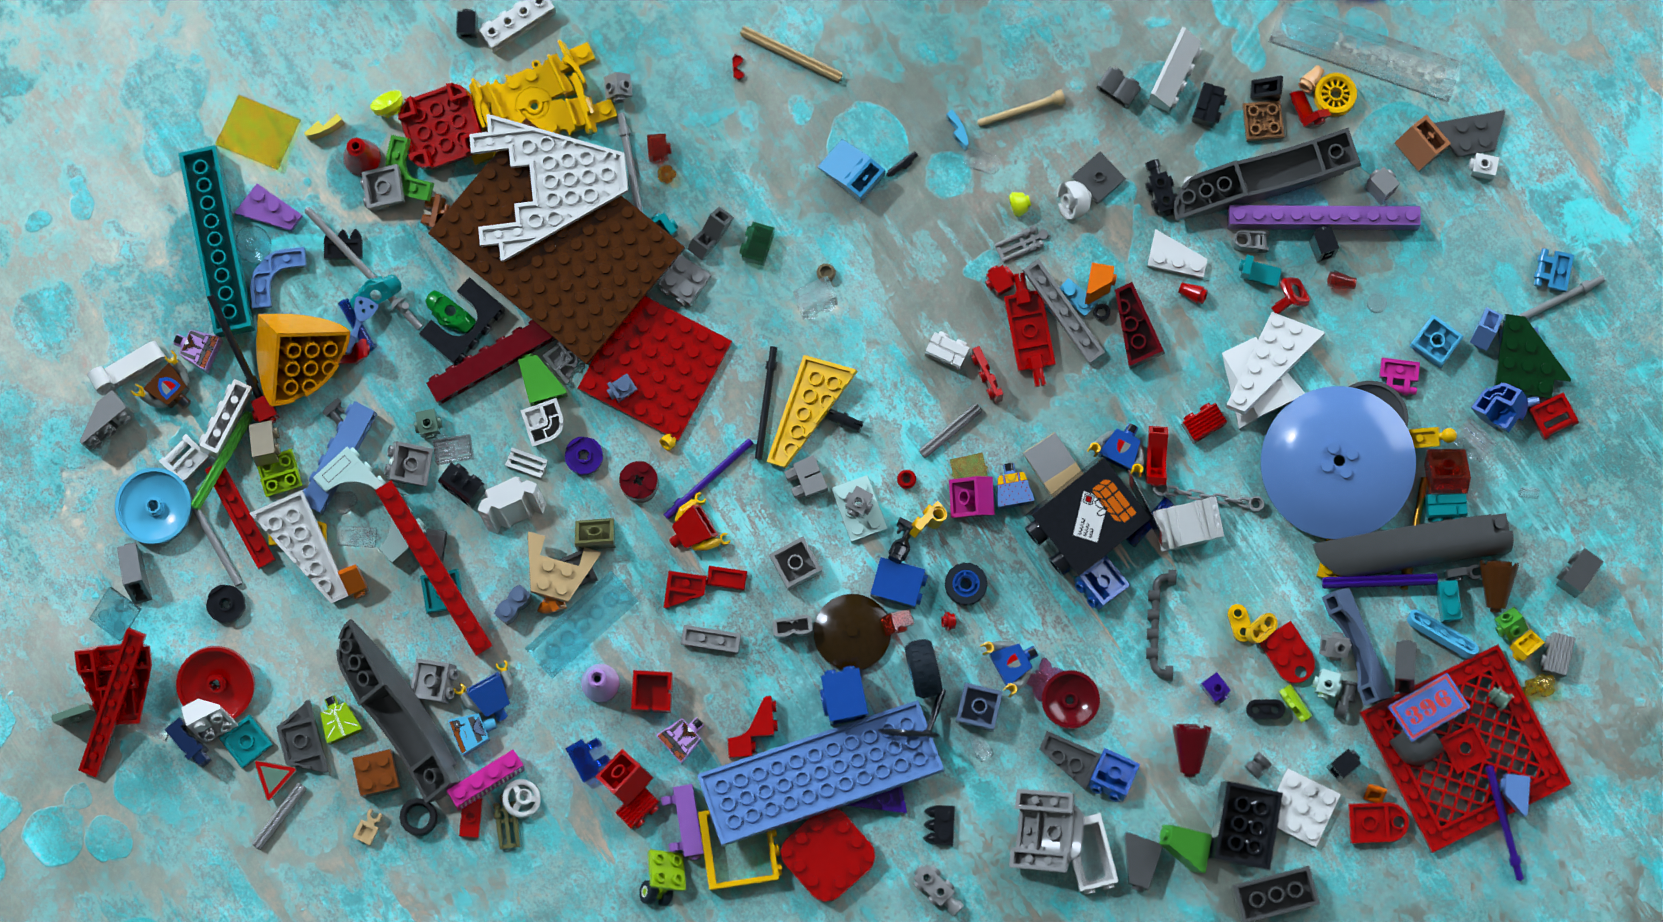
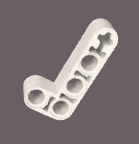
[87,341,165,395]

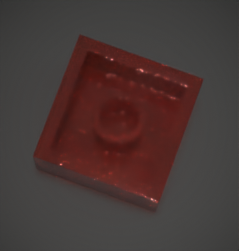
[1424,449,1471,494]

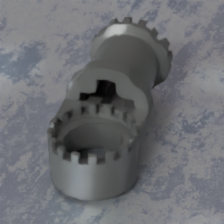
[1334,680,1358,719]

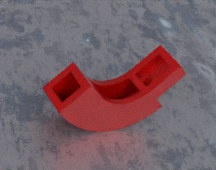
[1145,426,1169,486]

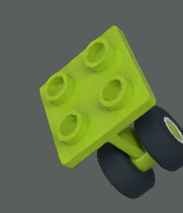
[639,849,686,906]

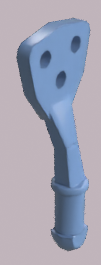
[345,296,378,355]

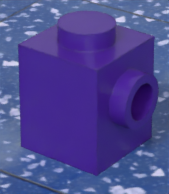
[1200,672,1231,704]

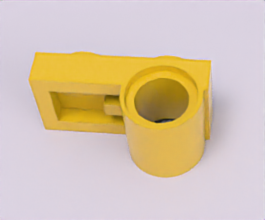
[909,501,947,538]

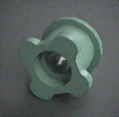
[1488,686,1513,711]

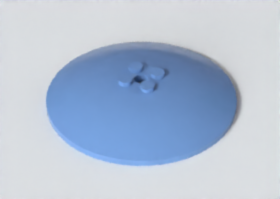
[1261,386,1416,540]

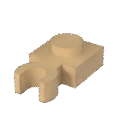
[353,808,383,846]

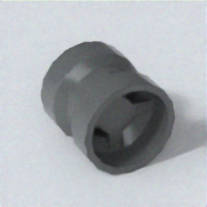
[1244,752,1272,779]

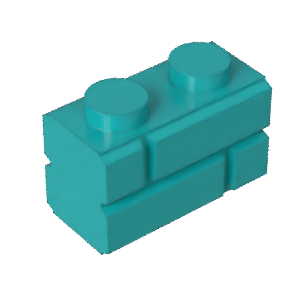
[1425,493,1468,522]
[1435,580,1463,623]

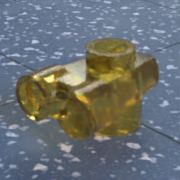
[1522,673,1556,697]

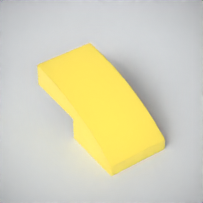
[304,114,345,141]

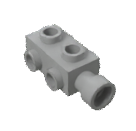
[913,864,964,917]

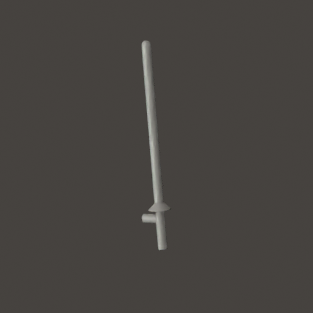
[305,207,423,330]

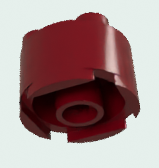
[619,461,659,503]

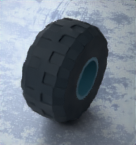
[904,639,943,698]

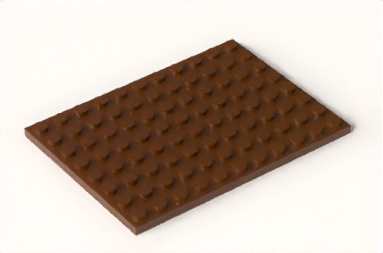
[428,118,685,364]

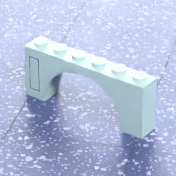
[313,447,426,563]

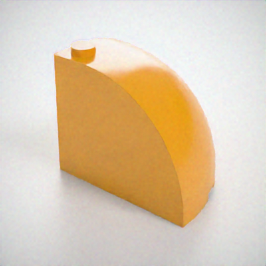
[256,314,351,406]

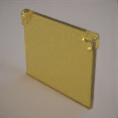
[215,94,301,170]

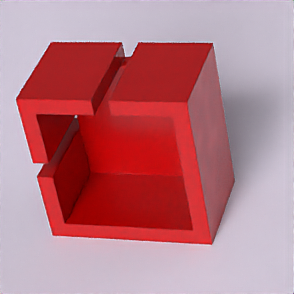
[631,670,673,713]

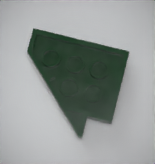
[1494,314,1571,398]

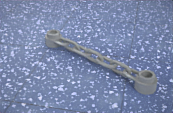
[1153,483,1264,512]

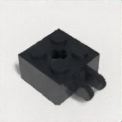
[438,462,486,509]

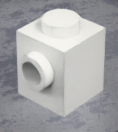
[1468,153,1499,180]

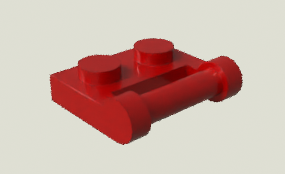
[1528,392,1579,440]

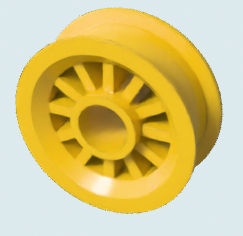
[1314,73,1357,117]

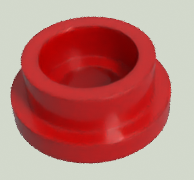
[897,470,916,489]
[941,612,956,631]

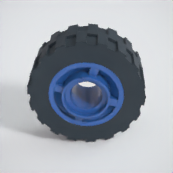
[945,562,987,606]

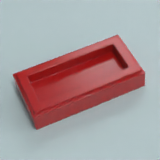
[706,566,747,591]

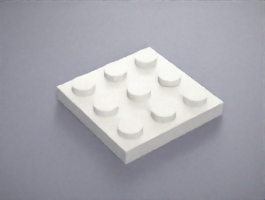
[1277,769,1341,847]

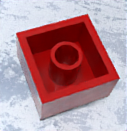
[596,749,653,806]

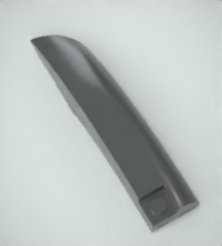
[336,619,461,803]

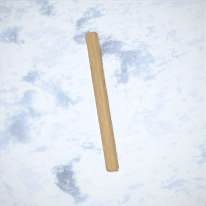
[740,26,843,82]

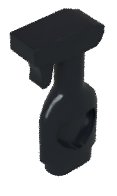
[888,517,913,564]

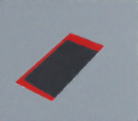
[1129,471,1162,546]

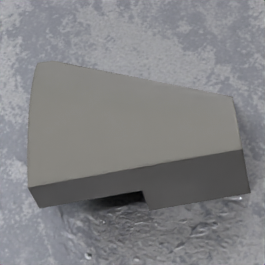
[542,342,579,384]

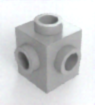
[604,72,632,103]
[844,485,873,518]
[1319,632,1351,661]

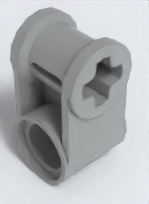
[1231,230,1269,253]

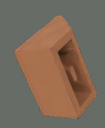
[1394,115,1451,172]

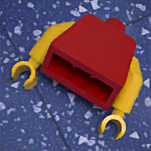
[669,492,731,551]

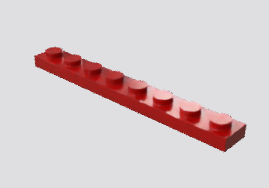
[78,628,147,778]

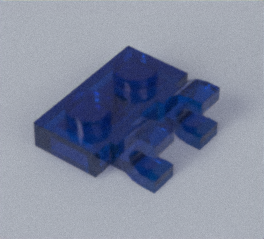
[565,737,610,783]

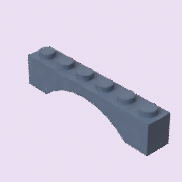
[1322,587,1392,706]

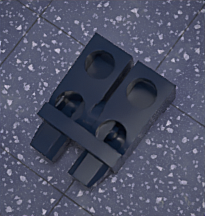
[164,717,212,768]

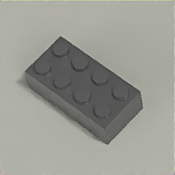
[1231,866,1320,922]

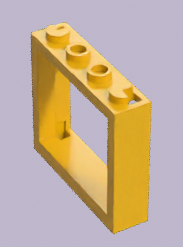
[698,810,783,891]

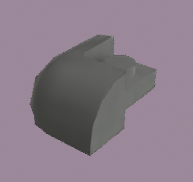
[1389,731,1444,766]

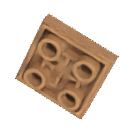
[1242,100,1284,142]

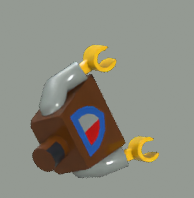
[131,350,191,410]

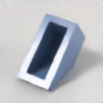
[1469,307,1503,351]
[1499,774,1530,817]

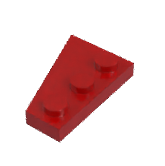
[970,346,1003,404]

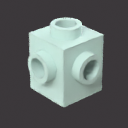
[1312,669,1342,700]

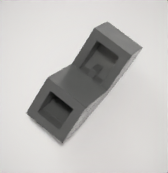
[687,207,734,260]

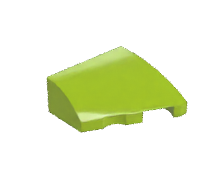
[1278,684,1313,723]

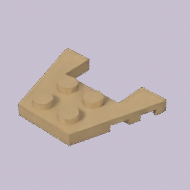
[527,531,601,603]

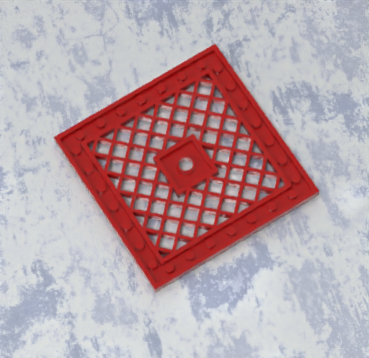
[1359,644,1572,853]

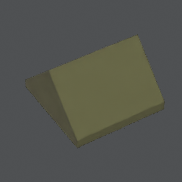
[575,518,616,551]

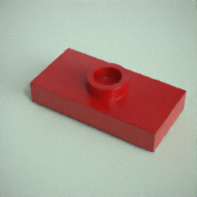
[459,798,483,838]

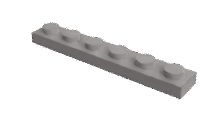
[1022,259,1104,364]

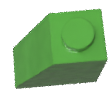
[518,354,568,407]
[1159,825,1212,873]

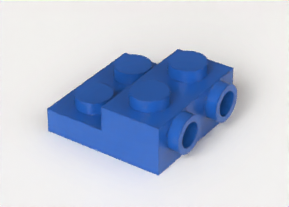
[1074,556,1130,610]
[1088,748,1140,802]

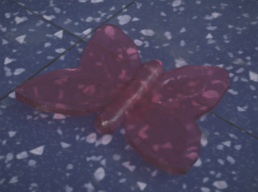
[1027,658,1063,701]

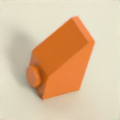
[1085,262,1117,304]
[337,564,369,599]

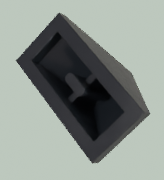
[1250,75,1283,101]

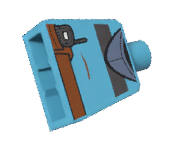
[448,713,498,757]

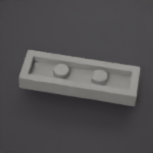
[681,625,741,654]

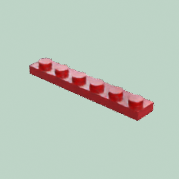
[205,465,276,570]

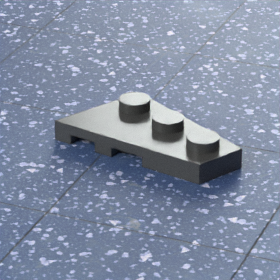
[1039,731,1101,790]

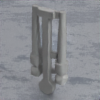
[995,225,1048,262]

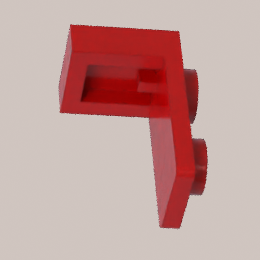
[1289,90,1331,127]
[338,339,370,365]

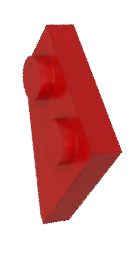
[663,571,707,608]

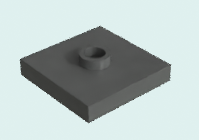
[1072,151,1126,204]

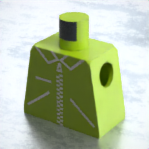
[320,696,364,745]

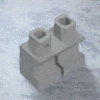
[784,455,828,499]

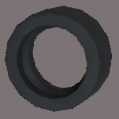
[399,798,438,836]

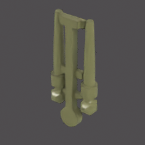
[493,793,520,849]

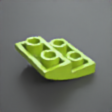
[257,449,303,497]

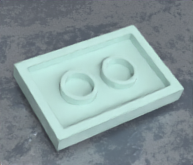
[831,475,887,543]

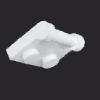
[159,434,210,482]

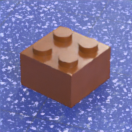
[352,749,401,798]

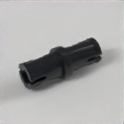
[824,409,864,433]

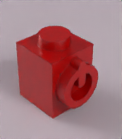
[985,265,1015,297]

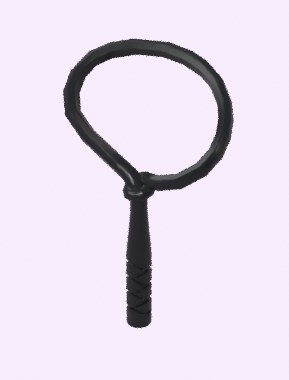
[879,689,946,738]

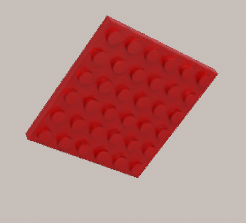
[577,296,732,442]

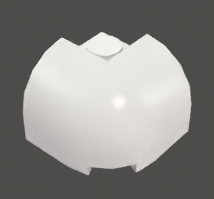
[520,398,564,447]

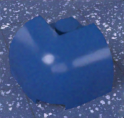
[1471,383,1528,432]

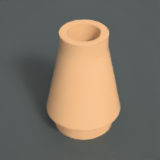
[1298,65,1324,93]

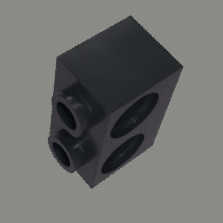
[1326,748,1361,782]

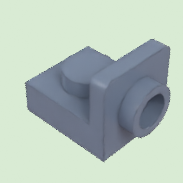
[606,374,638,403]

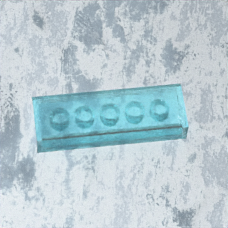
[525,571,638,679]

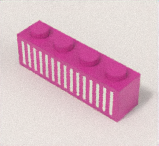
[446,749,525,811]

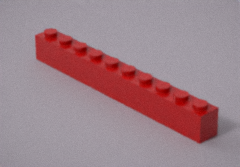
[375,480,493,656]

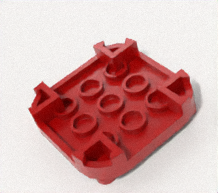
[398,83,482,170]
[781,808,875,902]

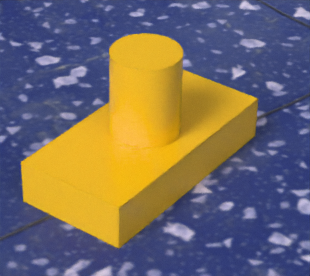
[1509,629,1545,661]

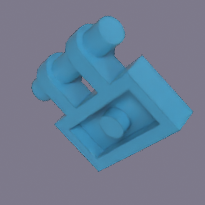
[1534,248,1574,292]

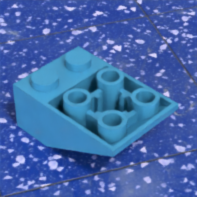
[818,139,885,203]

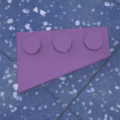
[234,183,303,231]

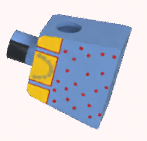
[997,463,1034,510]

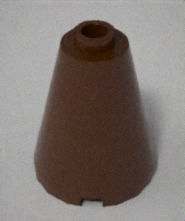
[1480,560,1519,612]

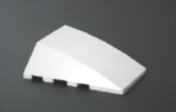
[1222,337,1305,429]

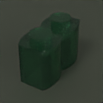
[739,221,775,266]

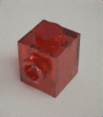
[647,133,672,164]

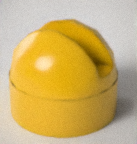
[659,434,676,451]

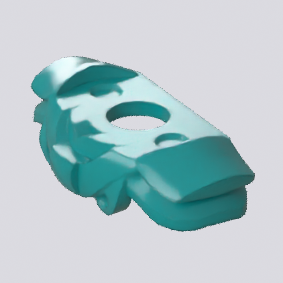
[350,275,402,312]

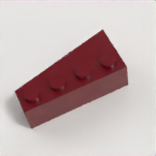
[1115,282,1165,369]

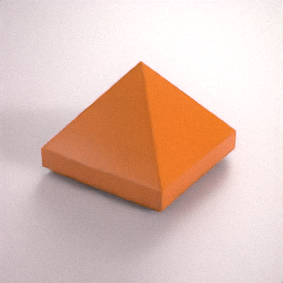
[1363,784,1387,803]

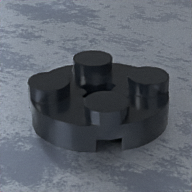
[206,585,246,624]

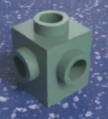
[414,408,443,439]

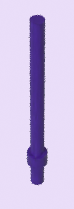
[663,438,754,520]
[1485,765,1524,881]

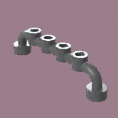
[1146,570,1177,681]

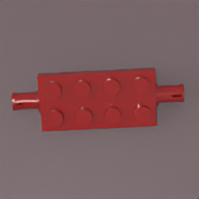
[1004,273,1056,387]

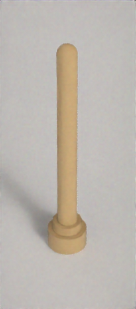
[977,89,1066,127]

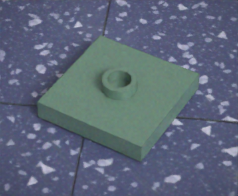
[51,703,97,726]

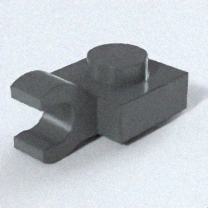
[1444,565,1481,581]

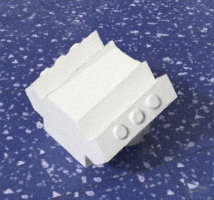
[477,476,547,534]
[1153,497,1224,551]

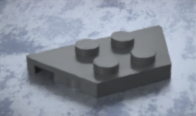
[1434,110,1505,158]
[276,700,329,773]

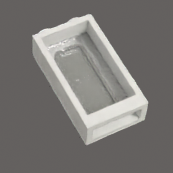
[1071,813,1118,895]

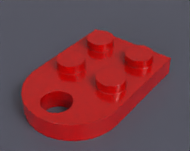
[1258,621,1315,684]
[1348,802,1409,844]

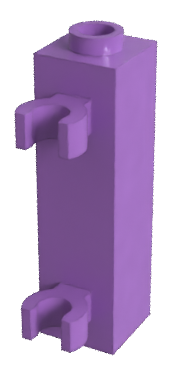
[661,784,704,860]

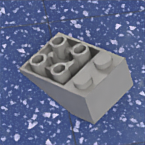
[80,390,134,451]

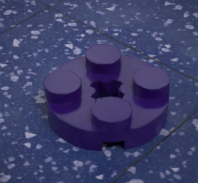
[565,437,603,476]

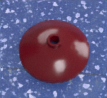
[1041,670,1100,729]

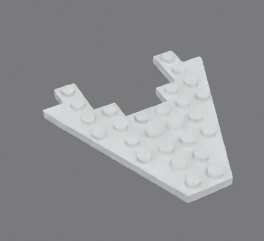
[469,114,629,262]

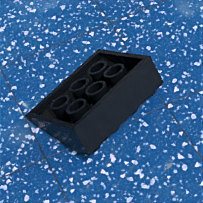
[1208,781,1283,870]

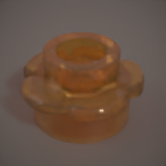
[657,165,676,183]

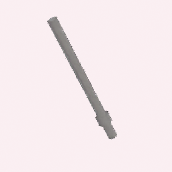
[617,113,643,213]
[1500,275,1605,329]
[190,492,242,587]

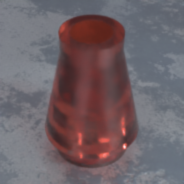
[1327,270,1357,289]

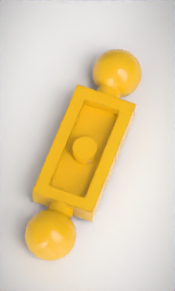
[1409,427,1457,448]

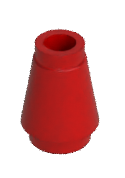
[1178,282,1208,304]

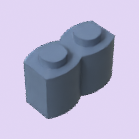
[494,585,532,625]

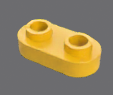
[1227,604,1251,643]
[1245,613,1278,644]

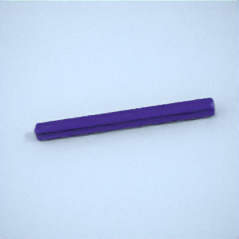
[1322,574,1438,589]

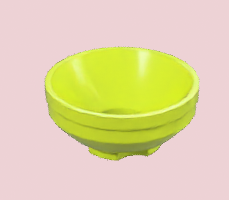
[370,90,404,118]

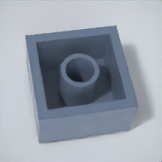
[956,683,1003,731]

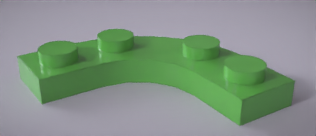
[386,135,434,202]

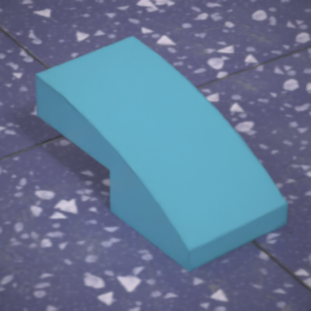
[946,110,969,151]

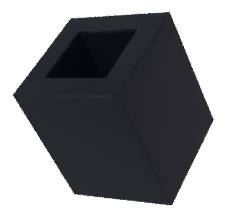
[456,9,478,38]

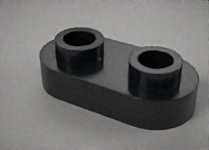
[1246,699,1285,720]

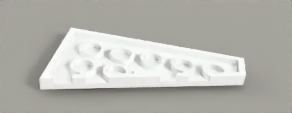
[1226,312,1325,415]
[249,490,349,603]

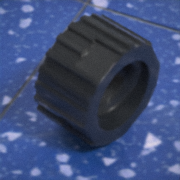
[1093,304,1110,322]

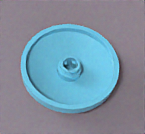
[115,468,192,545]

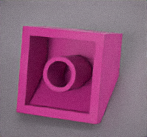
[949,476,995,518]

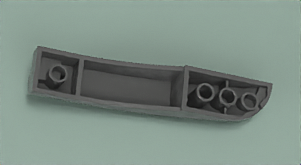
[1174,128,1361,221]
[1312,513,1514,577]

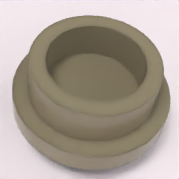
[817,263,836,282]

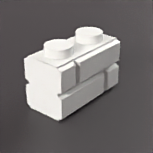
[925,331,969,371]

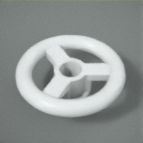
[502,779,541,818]

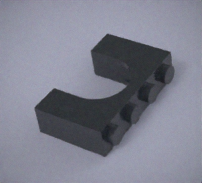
[419,277,505,365]

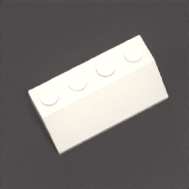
[1149,27,1203,113]

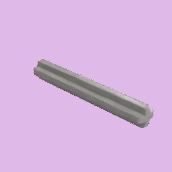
[919,403,982,458]
[252,783,306,850]

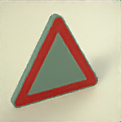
[254,760,297,801]

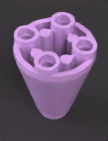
[581,664,620,702]

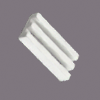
[505,448,548,479]

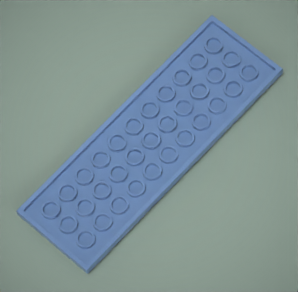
[697,700,944,847]

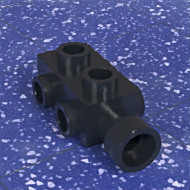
[1145,159,1177,217]

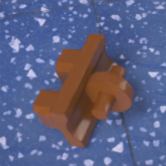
[421,194,450,229]

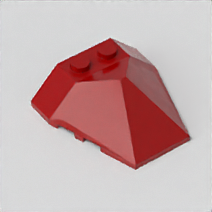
[74,644,152,725]

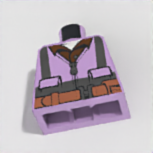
[173,330,223,373]
[656,717,704,764]

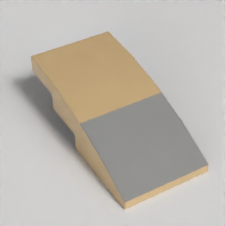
[1023,432,1081,495]

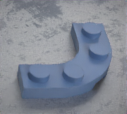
[250,247,307,310]

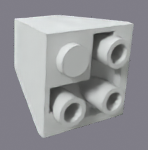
[182,699,238,743]

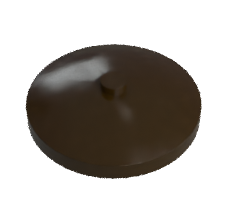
[814,594,891,671]

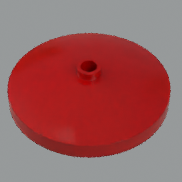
[176,646,255,719]

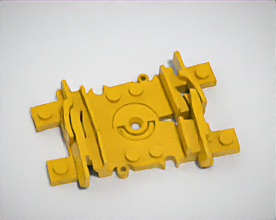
[469,40,618,165]

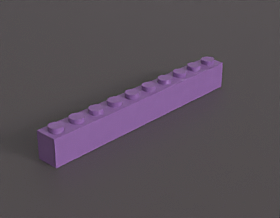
[1227,205,1421,230]

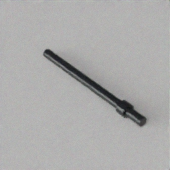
[207,294,263,399]
[755,346,778,460]

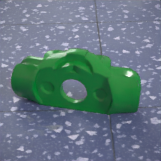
[425,290,475,334]

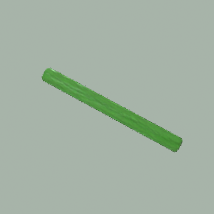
[191,411,253,511]

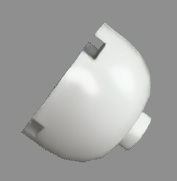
[1057,181,1092,220]

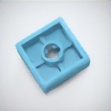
[1410,315,1463,368]

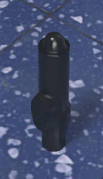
[887,151,918,177]

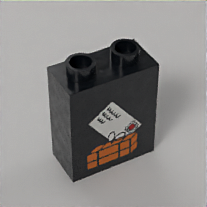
[1025,457,1151,576]

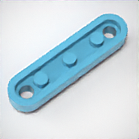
[1407,610,1479,659]

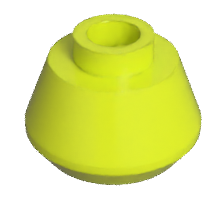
[1009,192,1031,217]

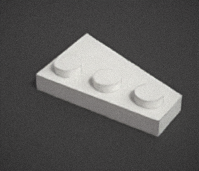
[1147,229,1207,279]

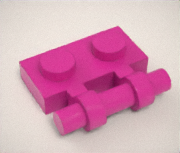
[1379,358,1420,396]

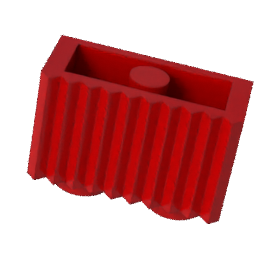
[1181,403,1227,444]
[615,787,660,830]

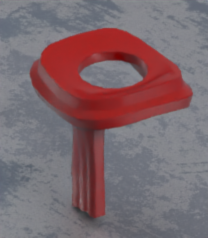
[1271,277,1310,314]

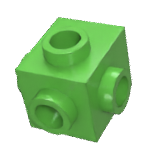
[1494,607,1529,642]

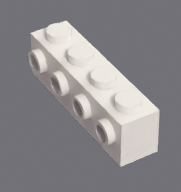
[479,0,556,53]
[198,379,252,459]

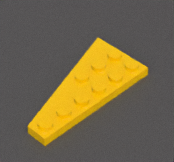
[767,355,858,468]

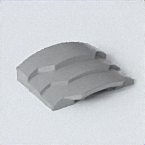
[1009,789,1084,873]

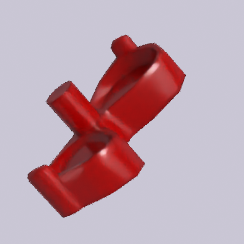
[732,54,745,81]

